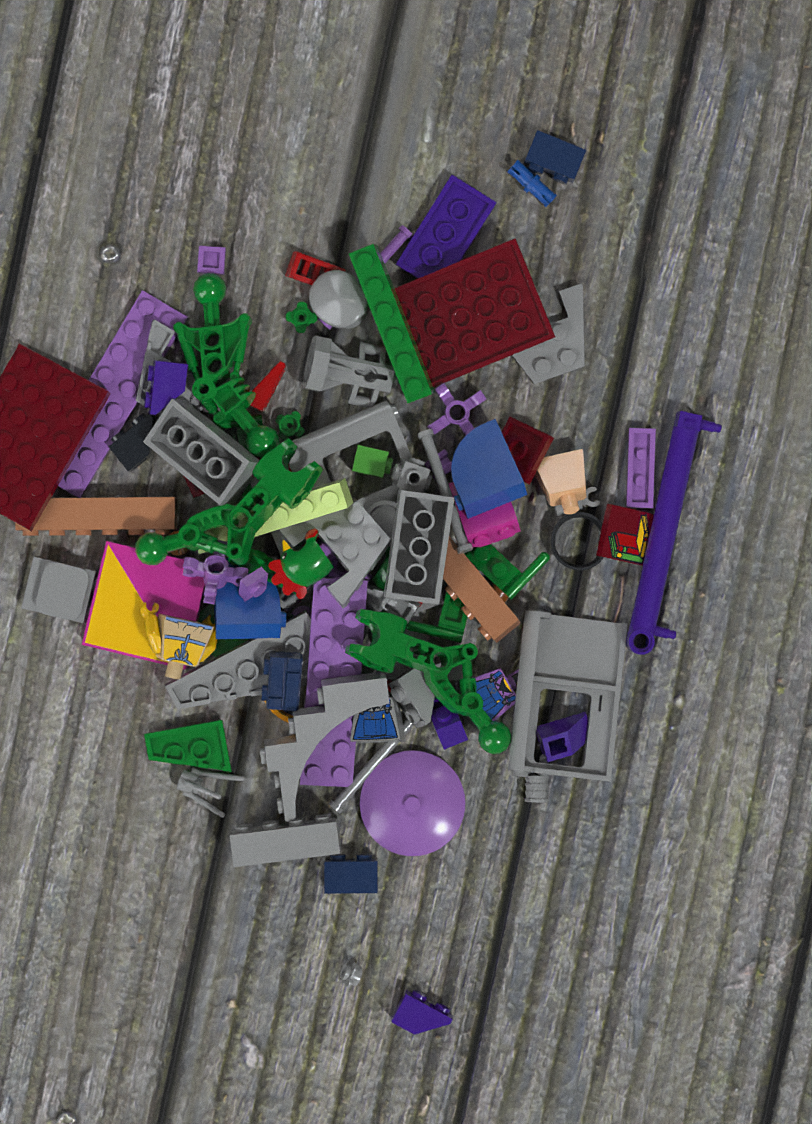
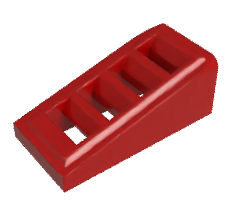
[285,251,346,286]
[250,361,287,412]

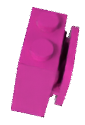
[448,482,521,547]

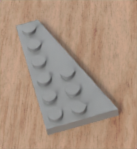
[165,610,311,709]

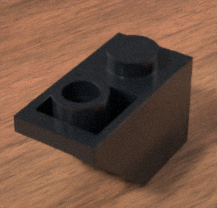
[108,413,155,472]

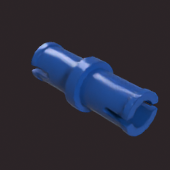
[507,160,557,208]

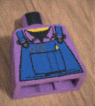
[473,667,519,721]

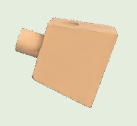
[535,449,587,515]

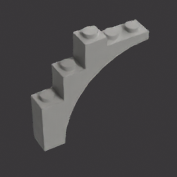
[260,672,390,822]

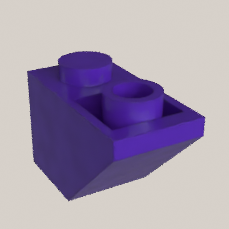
[144,360,188,415]
[431,697,468,750]
[536,712,588,762]
[391,990,453,1035]

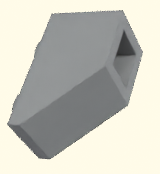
[388,668,435,728]

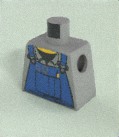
[350,697,406,744]

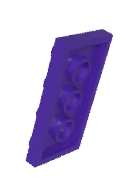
[396,175,497,279]

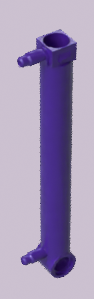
[626,411,722,655]

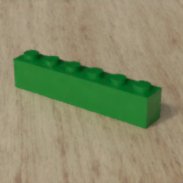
[349,244,435,404]

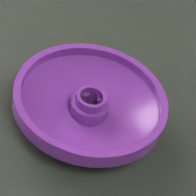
[360,750,465,856]

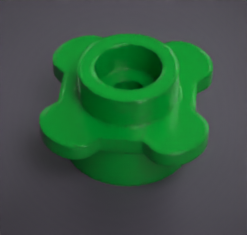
[286,302,317,333]
[275,411,304,440]

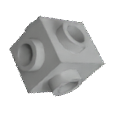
[391,457,432,493]

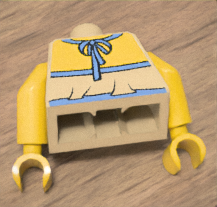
[140,602,217,680]

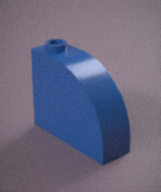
[451,419,527,519]
[212,557,286,639]

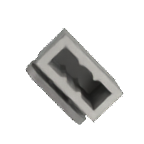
[21,557,99,623]

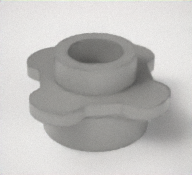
[340,959,362,988]

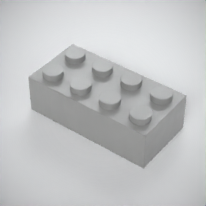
[143,398,260,506]
[383,489,454,605]
[230,813,341,867]

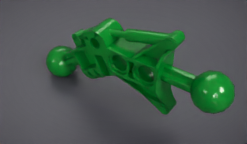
[173,273,279,459]

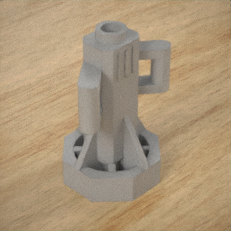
[303,336,398,408]

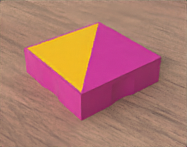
[82,541,206,670]

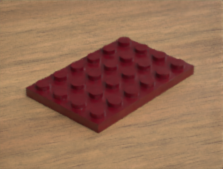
[394,238,556,387]
[0,344,111,532]

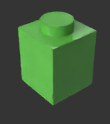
[352,445,393,478]

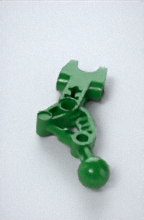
[135,438,323,565]
[345,609,512,754]

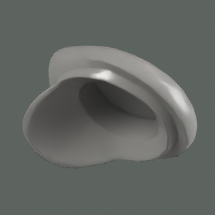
[309,270,368,329]

